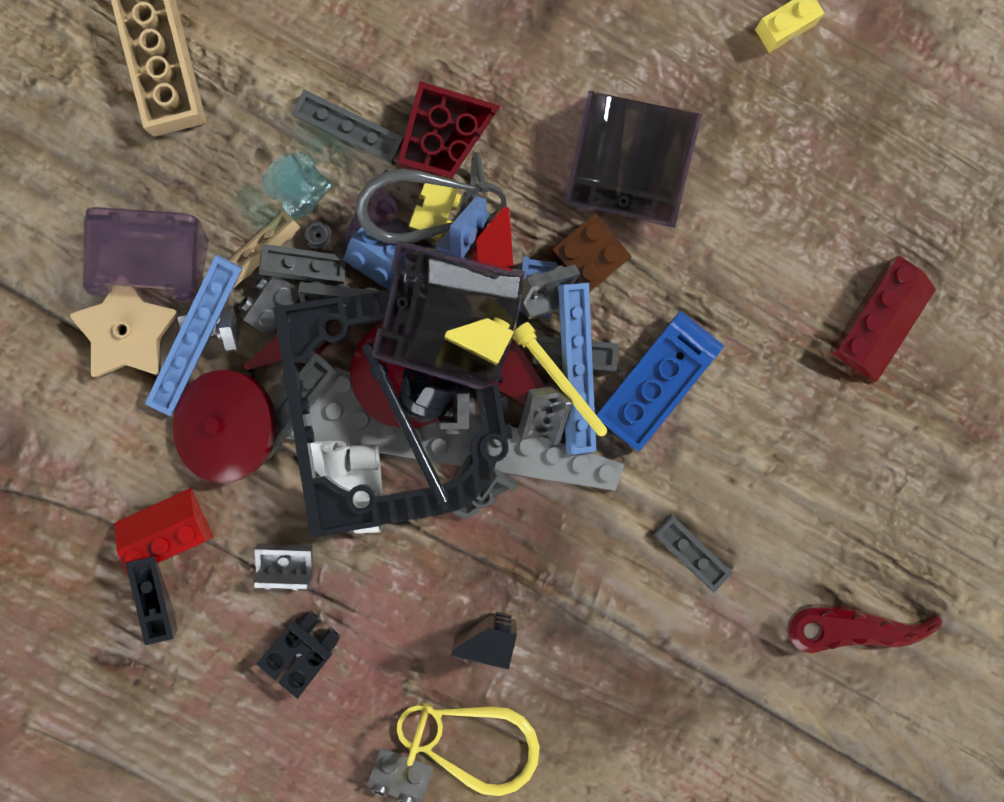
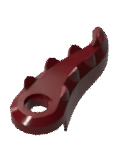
[787,604,943,653]

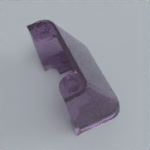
[83,207,209,302]

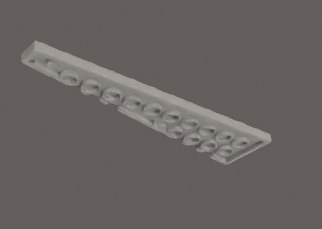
[287,367,624,491]

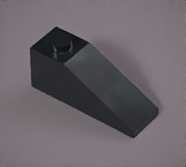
[125,555,178,645]

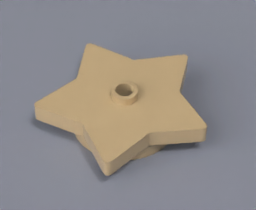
[70,275,179,377]

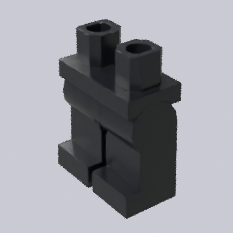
[256,610,341,699]

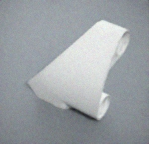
[310,441,382,533]

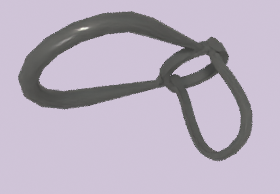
[355,152,507,245]

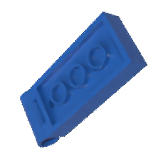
[596,310,724,452]

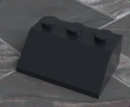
[451,612,517,670]

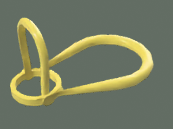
[397,703,540,796]

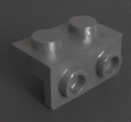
[517,264,580,319]
[237,274,299,337]
[517,385,571,445]
[436,388,475,434]
[253,544,314,591]
[367,747,433,802]

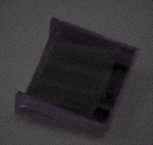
[565,90,702,228]
[371,241,525,389]

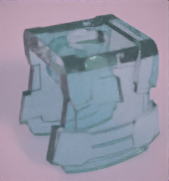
[261,152,333,218]

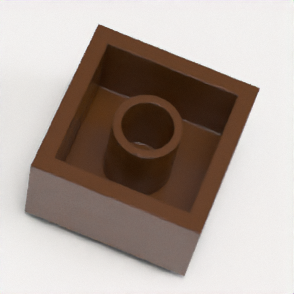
[551,213,632,294]

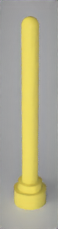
[512,322,607,436]

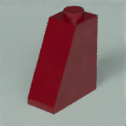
[464,337,546,406]

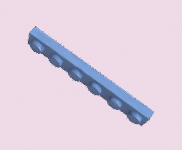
[145,254,243,416]
[558,283,596,455]

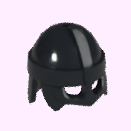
[399,364,460,422]

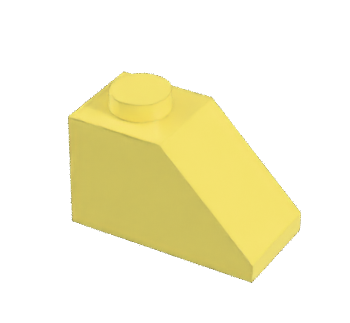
[444,317,514,365]

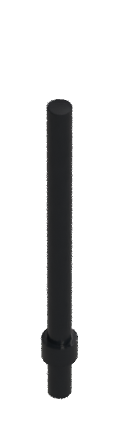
[361,342,449,505]

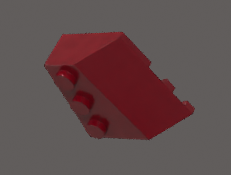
[396,81,500,179]

